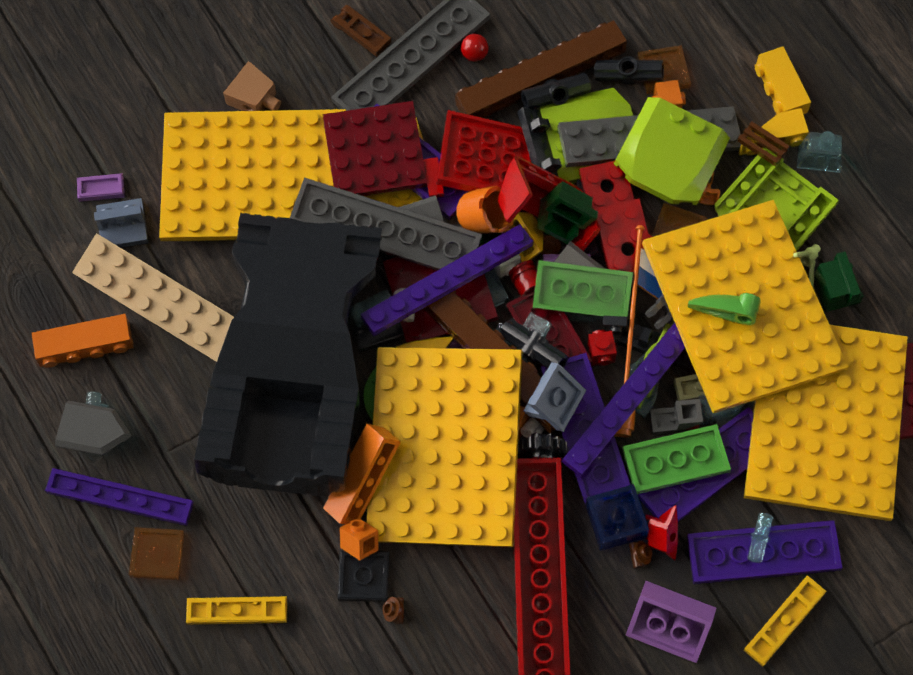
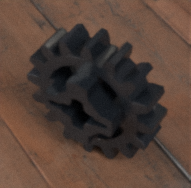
[517,433,567,459]

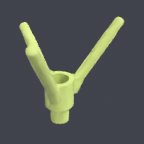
[793,244,821,289]

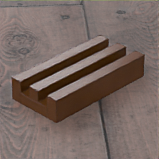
[738,121,790,167]

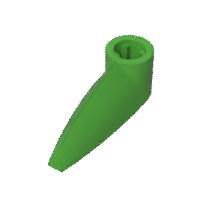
[688,293,761,325]

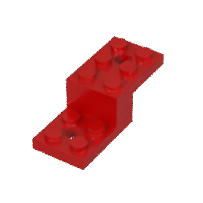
[578,161,648,273]

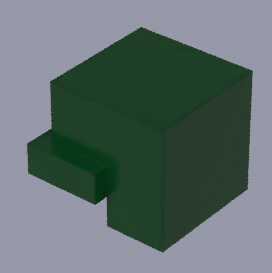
[537,181,598,244]
[814,251,864,312]

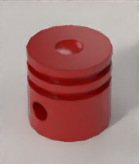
[508,260,537,296]

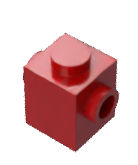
[587,330,617,366]

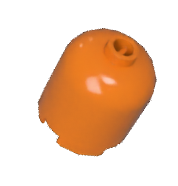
[456,186,514,234]

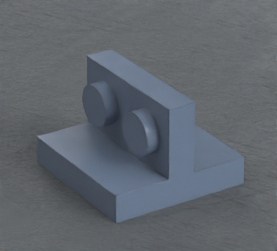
[94,198,149,248]
[523,362,586,432]

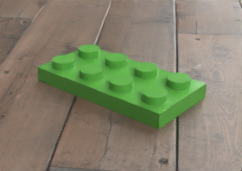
[532,260,633,317]
[622,424,731,495]

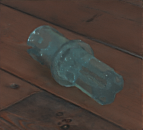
[748,513,774,563]

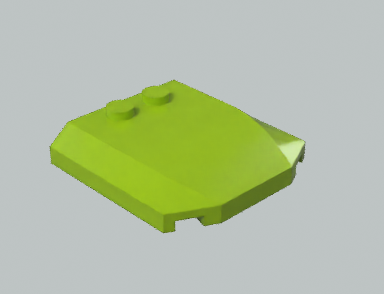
[537,88,633,184]
[614,97,730,205]
[714,148,839,251]

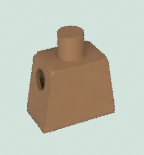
[223,61,281,111]

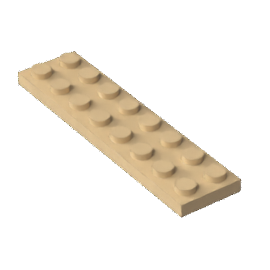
[72,233,234,362]

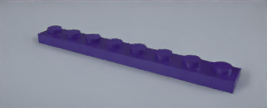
[361,224,533,336]
[561,323,685,477]

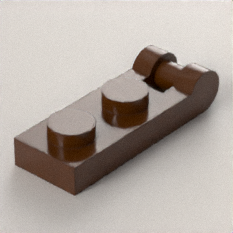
[330,5,391,57]

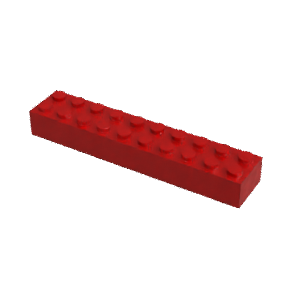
[514,458,570,675]

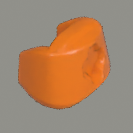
[699,183,721,206]

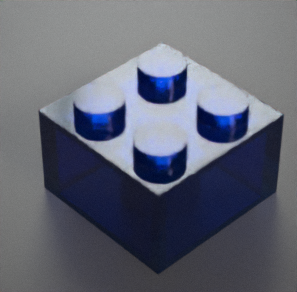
[585,484,649,551]

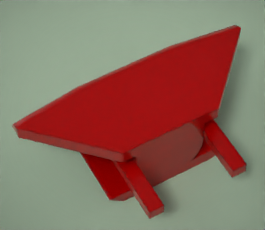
[645,505,678,560]

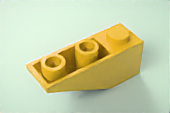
[739,108,809,155]

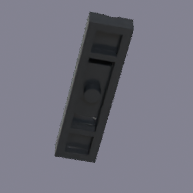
[518,107,562,177]
[618,324,696,374]

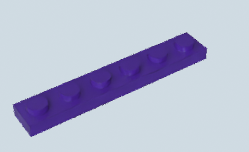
[45,468,194,526]

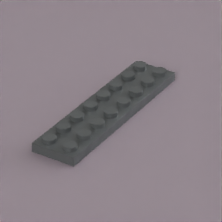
[331,0,490,111]
[557,106,741,167]
[290,177,482,270]

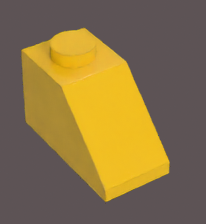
[505,212,543,262]

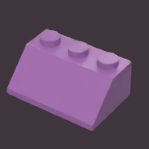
[625,581,717,663]

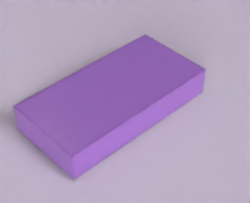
[77,173,125,202]

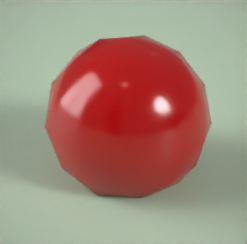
[461,33,489,62]

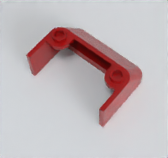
[498,156,602,251]

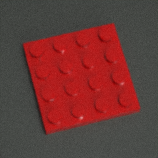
[436,110,531,192]

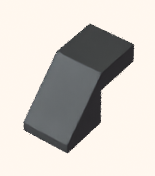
[649,399,703,435]

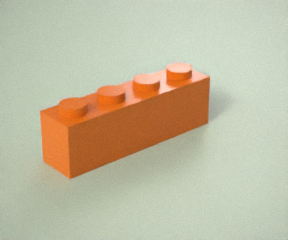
[32,314,134,368]
[323,424,401,524]

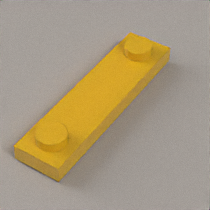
[744,575,827,667]
[186,596,287,625]

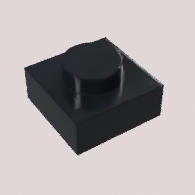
[603,315,630,335]

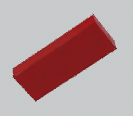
[423,157,444,197]

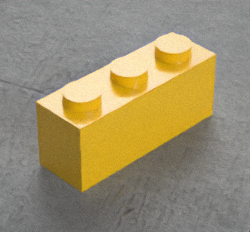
[755,46,811,114]

